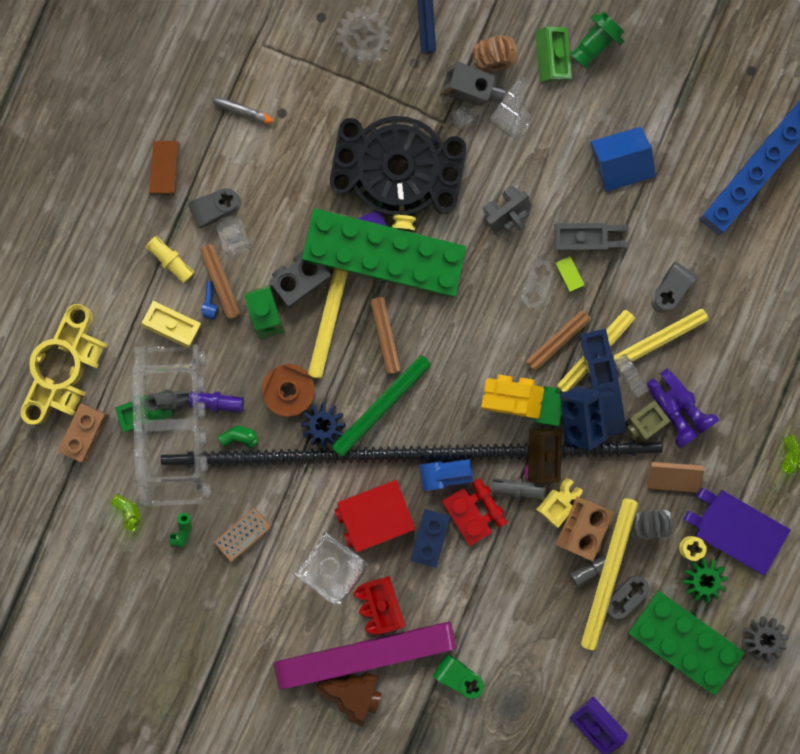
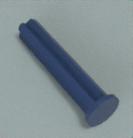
[417,0,436,54]

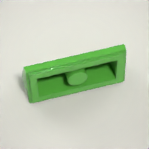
[536,26,572,82]

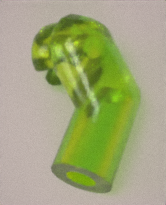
[782,433,800,473]

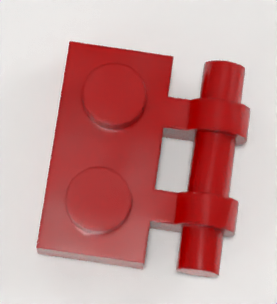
[442,478,508,546]

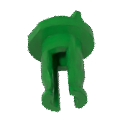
[569,11,625,69]

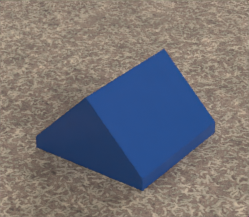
[590,127,656,192]

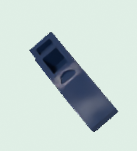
[579,329,626,436]

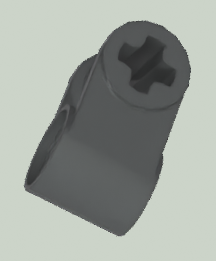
[188,188,241,228]
[651,261,697,312]

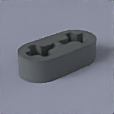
[607,575,649,619]

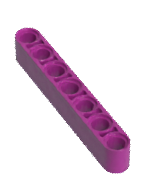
[273,622,457,689]

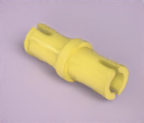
[145,235,195,284]

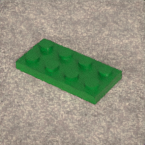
[627,590,745,696]

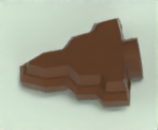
[316,673,382,727]

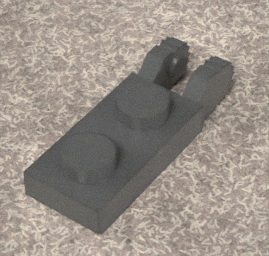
[554,223,628,251]

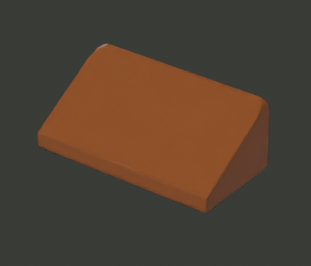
[149,141,180,196]

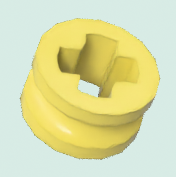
[392,215,416,232]

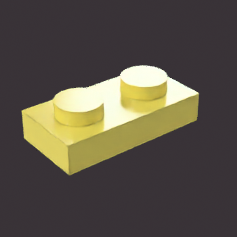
[141,301,201,349]

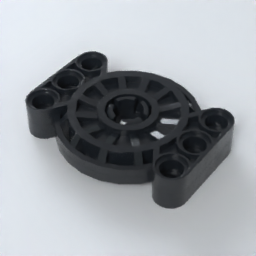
[330,116,466,216]

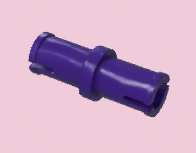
[189,391,244,414]

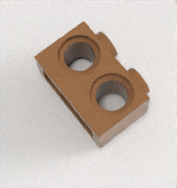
[58,403,109,463]
[556,496,614,561]

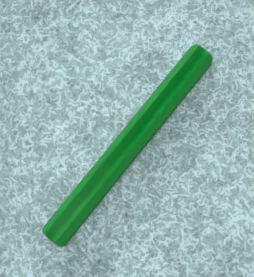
[332,355,431,457]

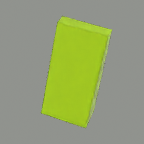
[555,256,585,293]

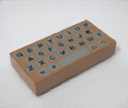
[214,507,271,562]

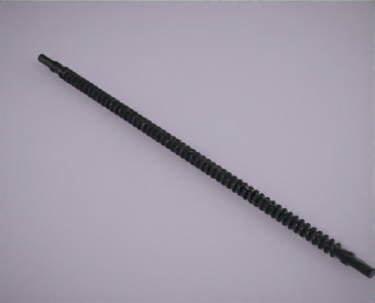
[161,440,663,467]

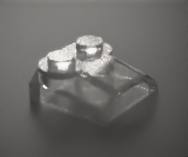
[294,532,368,606]

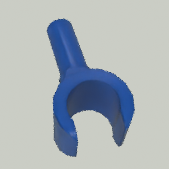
[201,281,218,320]

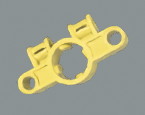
[21,304,108,425]

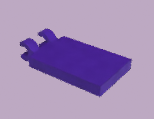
[683,488,791,576]

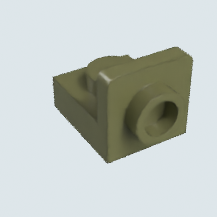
[625,400,670,442]

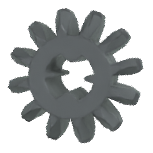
[630,510,673,540]
[742,616,789,662]

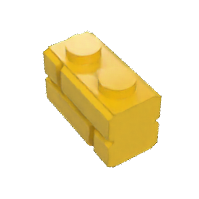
[481,374,544,419]

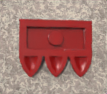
[353,575,406,635]

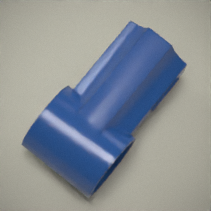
[419,459,474,491]

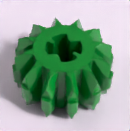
[682,558,728,603]

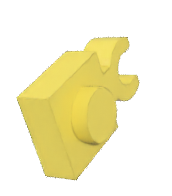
[536,478,583,528]

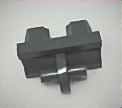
[482,186,532,234]

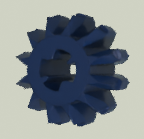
[301,403,346,448]

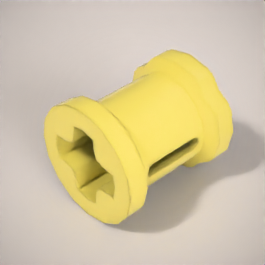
[679,536,706,561]

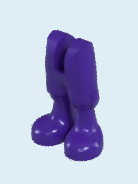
[645,368,720,449]

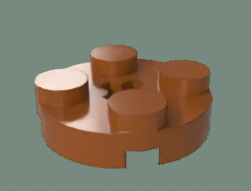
[262,364,315,417]

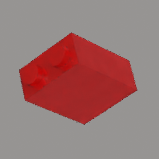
[334,479,416,552]

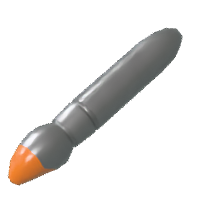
[212,97,273,124]

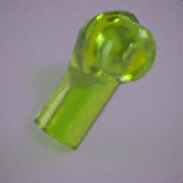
[110,493,141,531]

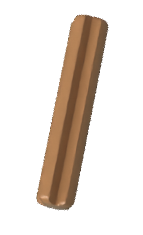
[200,244,241,319]
[371,297,401,374]
[526,310,591,371]

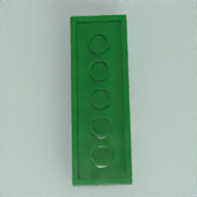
[301,208,466,298]

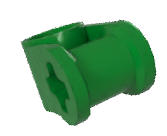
[432,653,484,699]

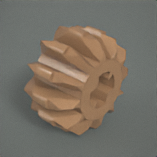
[473,35,518,73]

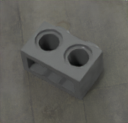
[270,251,332,308]

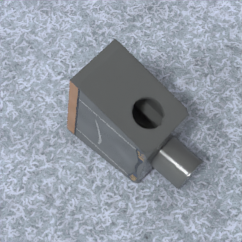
[440,62,506,106]

